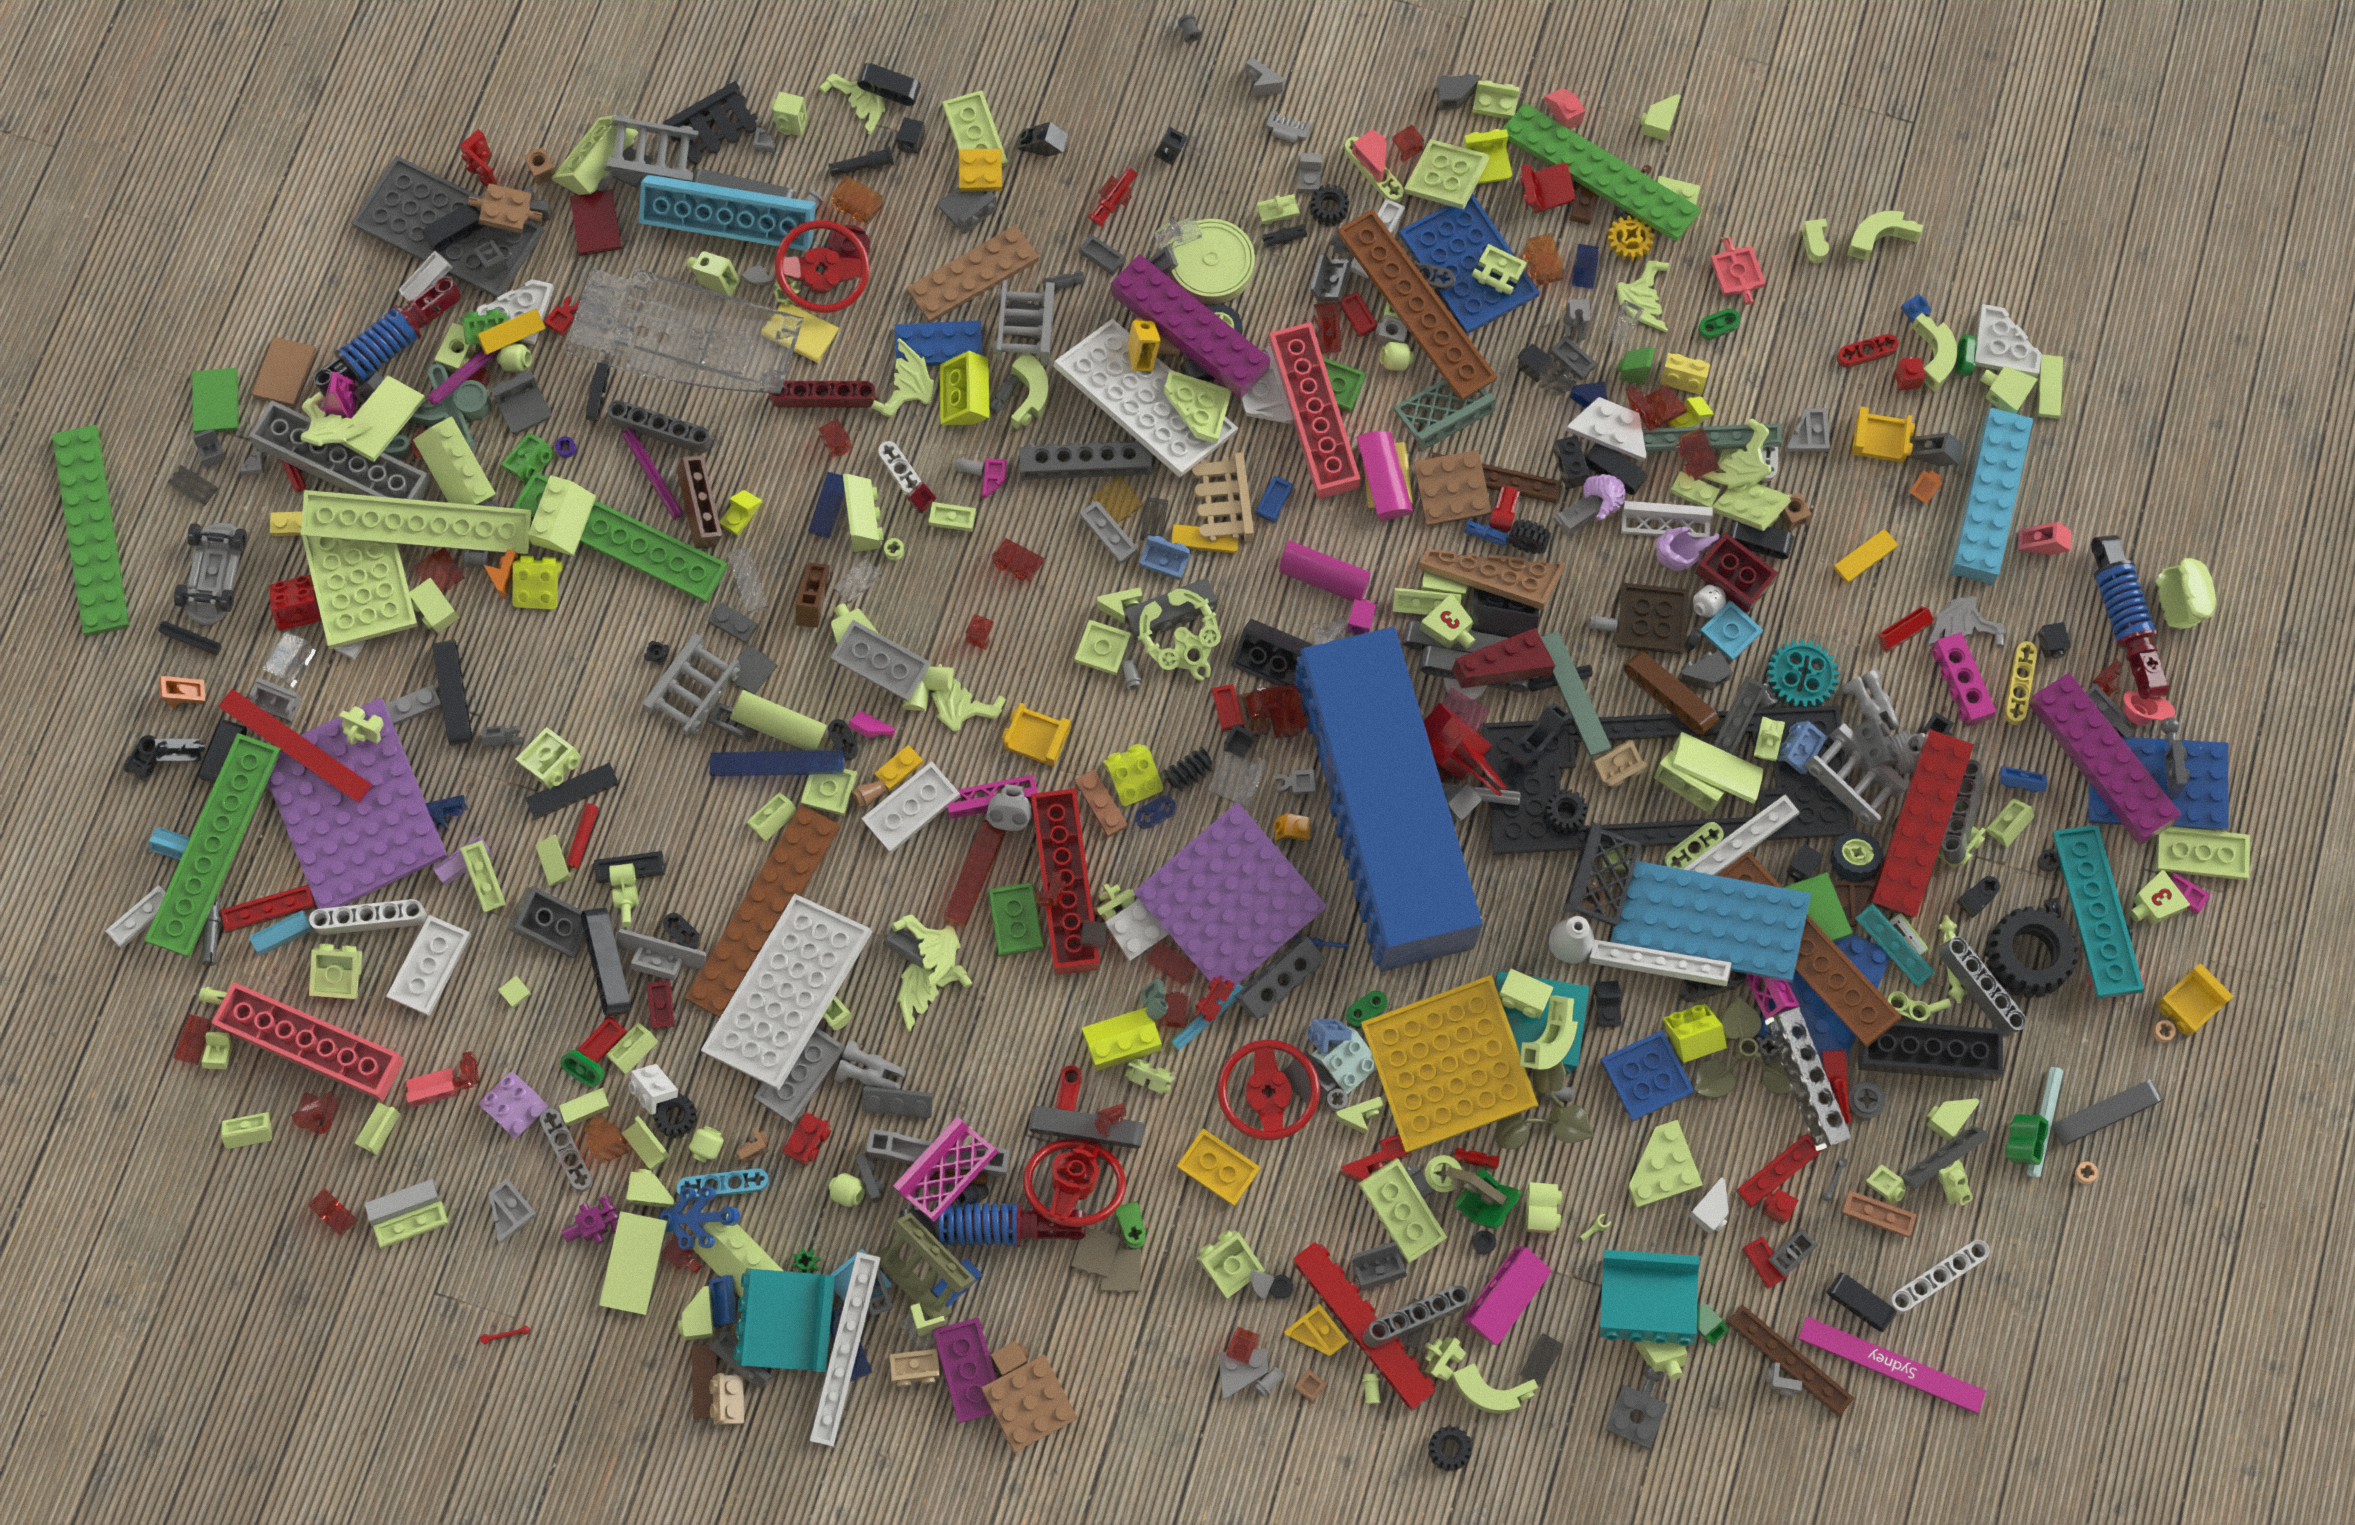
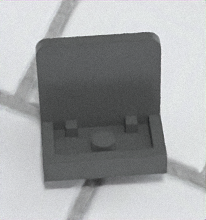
[938,186,997,234]
[491,371,552,434]

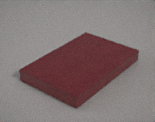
[570,189,622,256]

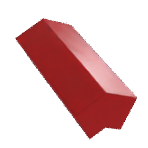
[1877,606,1934,653]

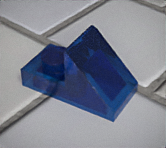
[1572,244,1599,289]
[425,795,469,831]

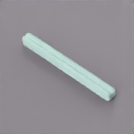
[2027,1067,2063,1178]

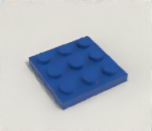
[1600,1030,1695,1122]

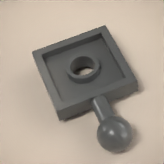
[2161,717,2189,798]
[1605,1365,1668,1449]

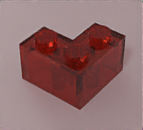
[1246,685,1307,738]

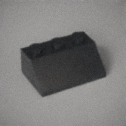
[1470,588,1539,637]
[1231,619,1312,691]

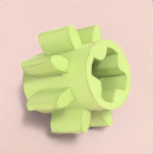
[773,277,801,306]

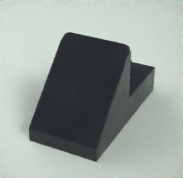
[1594,981,1622,1027]

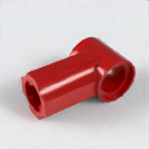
[1489,486,1520,532]
[1055,1065,1082,1111]

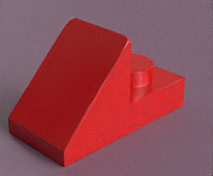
[1340,1150,1388,1183]

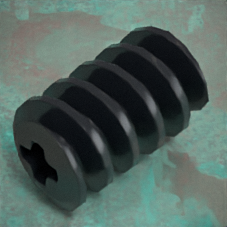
[1163,746,1213,792]

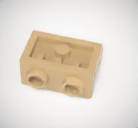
[710,1373,744,1425]

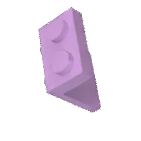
[479,1072,549,1140]

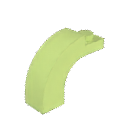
[1847,211,1923,261]
[1912,313,1957,392]
[1011,353,1049,431]
[1520,996,1578,1069]
[1451,1363,1538,1414]

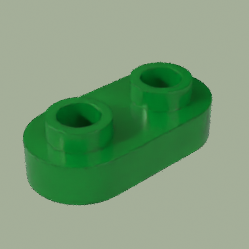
[1698,309,1741,340]
[1956,334,1977,376]
[1346,991,1388,1028]
[560,1050,604,1087]

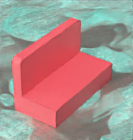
[406,1068,458,1107]

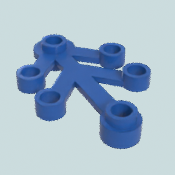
[659,1186,740,1250]

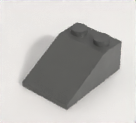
[507,886,585,958]

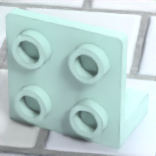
[1311,1026,1377,1094]

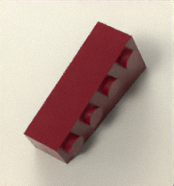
[1452,628,1556,689]

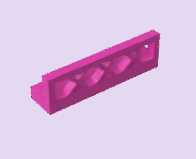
[947,775,1038,819]
[1746,974,1800,1021]

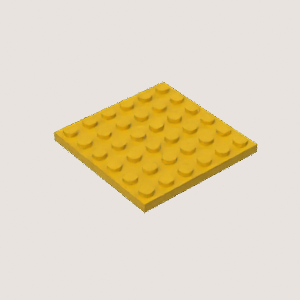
[1361,975,1539,1153]

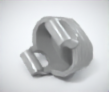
[1889,729,1925,776]
[987,784,1033,831]

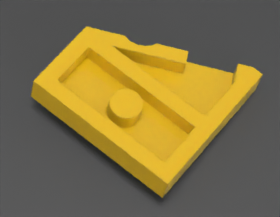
[1284,1303,1349,1356]

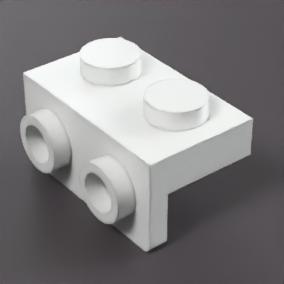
[629,1064,678,1115]

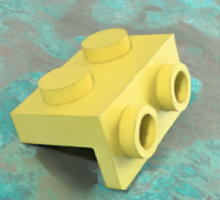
[1660,353,1710,395]

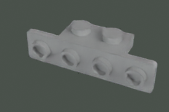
[617,929,707,981]

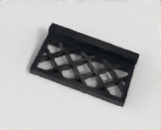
[1563,822,1641,927]

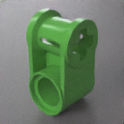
[1115,1201,1146,1249]

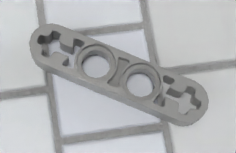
[540,1108,593,1192]

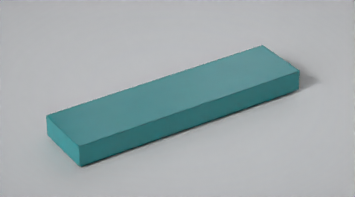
[1855,903,1935,987]

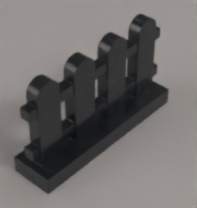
[663,81,758,164]

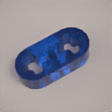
[1135,796,1176,829]

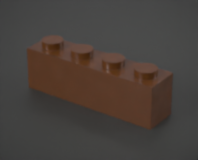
[676,455,722,548]

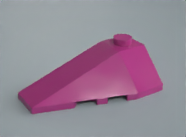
[320,372,357,419]

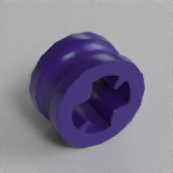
[555,436,577,458]

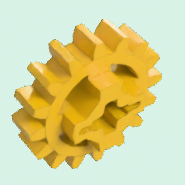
[1607,215,1654,262]

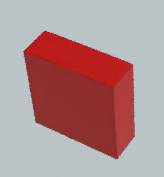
[1379,1134,1409,1164]

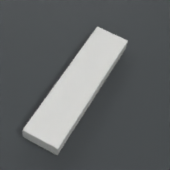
[1350,198,1405,279]

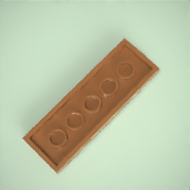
[906,225,1039,323]

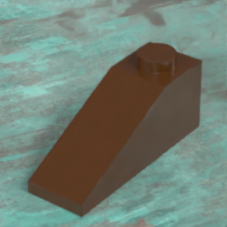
[796,563,830,628]

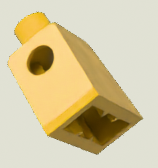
[1127,318,1161,371]

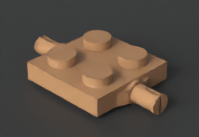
[468,183,543,234]

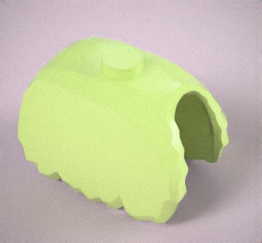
[2156,558,2216,630]

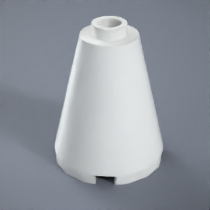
[1549,916,1595,964]

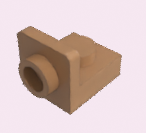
[737,1127,769,1165]

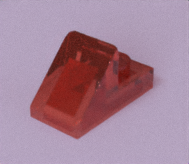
[308,1188,358,1237]

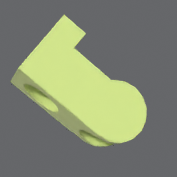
[1801,218,1829,264]

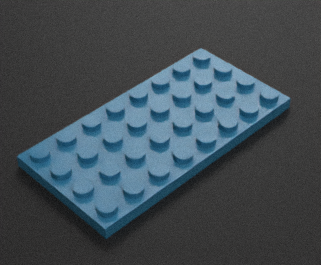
[1611,861,1811,982]

